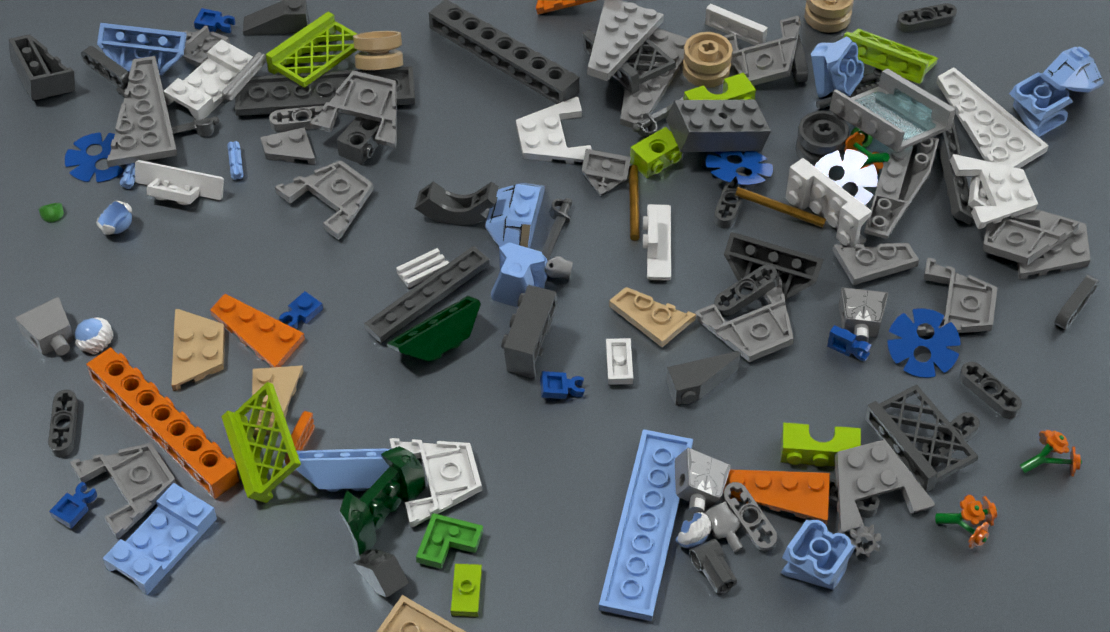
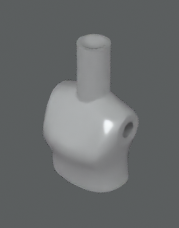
[545,256,573,280]
[704,502,743,552]

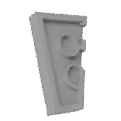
[833,243,919,285]

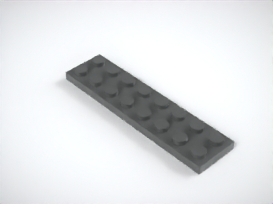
[235,66,415,116]

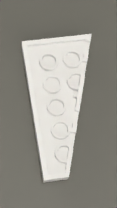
[936,67,1049,168]

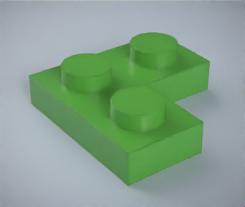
[416,513,483,569]

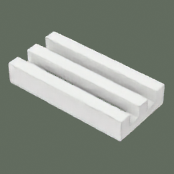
[396,248,449,289]

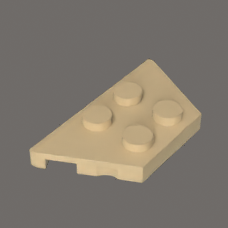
[171,309,225,391]

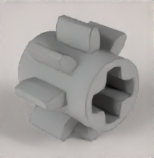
[850,522,881,558]

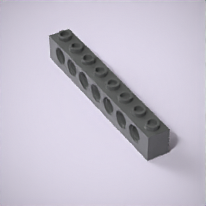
[429,0,580,104]

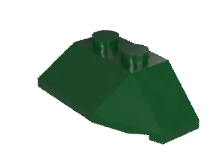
[387,296,481,361]

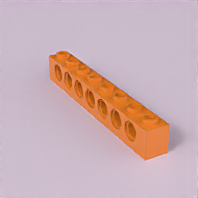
[86,347,239,499]

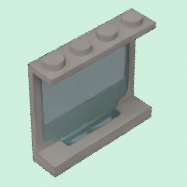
[829,69,956,152]

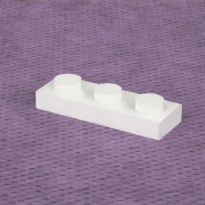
[705,3,768,45]

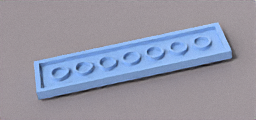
[599,429,693,621]

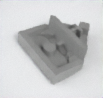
[180,26,231,68]
[581,149,631,196]

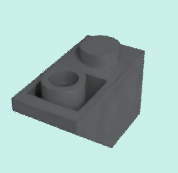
[353,549,409,597]

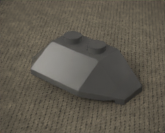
[724,232,824,300]

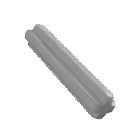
[221,52,267,101]

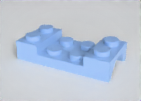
[103,483,217,595]

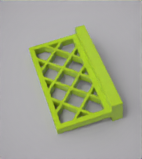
[266,11,357,88]
[843,29,938,84]
[221,382,301,503]

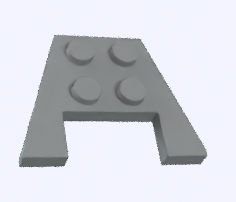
[724,15,801,86]
[310,71,397,148]
[275,160,374,240]
[1013,209,1091,279]
[983,216,1079,265]
[917,258,997,336]
[695,277,793,362]
[835,439,935,534]
[70,443,176,539]

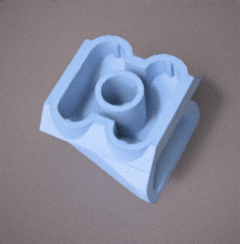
[811,36,864,98]
[1009,72,1073,137]
[491,242,548,308]
[780,520,856,590]

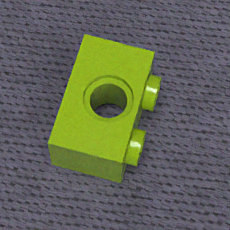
[630,127,682,178]

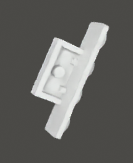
[135,160,224,205]
[643,204,671,280]

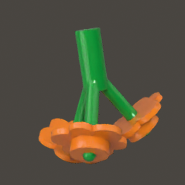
[844,132,890,175]
[1020,430,1082,477]
[935,495,997,549]

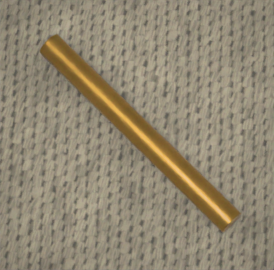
[629,165,640,241]
[735,187,826,228]

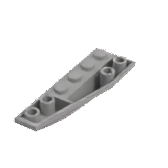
[864,130,939,239]

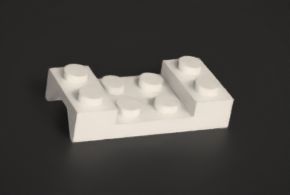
[163,39,253,121]
[785,158,872,247]

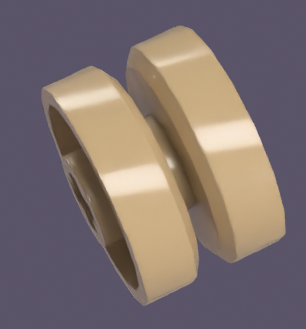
[804,0,854,33]
[353,31,403,70]
[682,32,733,88]

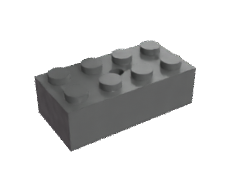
[666,100,771,152]

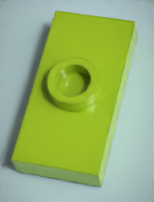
[451,564,482,617]

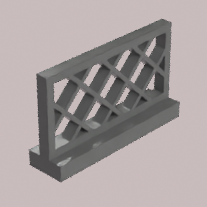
[583,30,676,94]
[865,384,978,492]

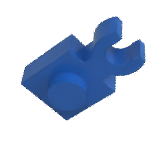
[194,8,236,33]
[279,291,323,329]
[827,325,872,361]
[540,371,585,399]
[49,482,97,529]

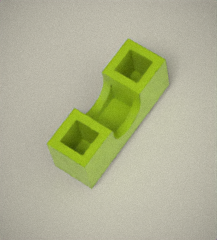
[683,72,756,100]
[780,422,861,467]

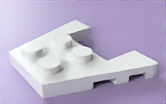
[516,97,592,164]
[950,154,1038,229]
[390,438,482,528]

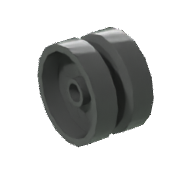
[795,111,849,167]

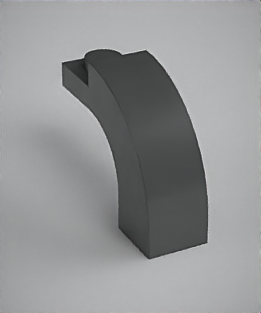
[414,181,499,225]

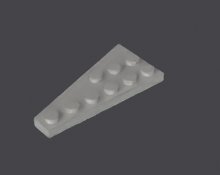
[587,0,664,81]
[620,28,689,128]
[107,56,177,167]

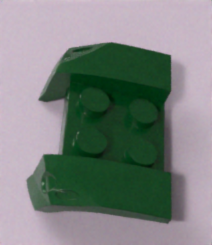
[340,446,426,559]

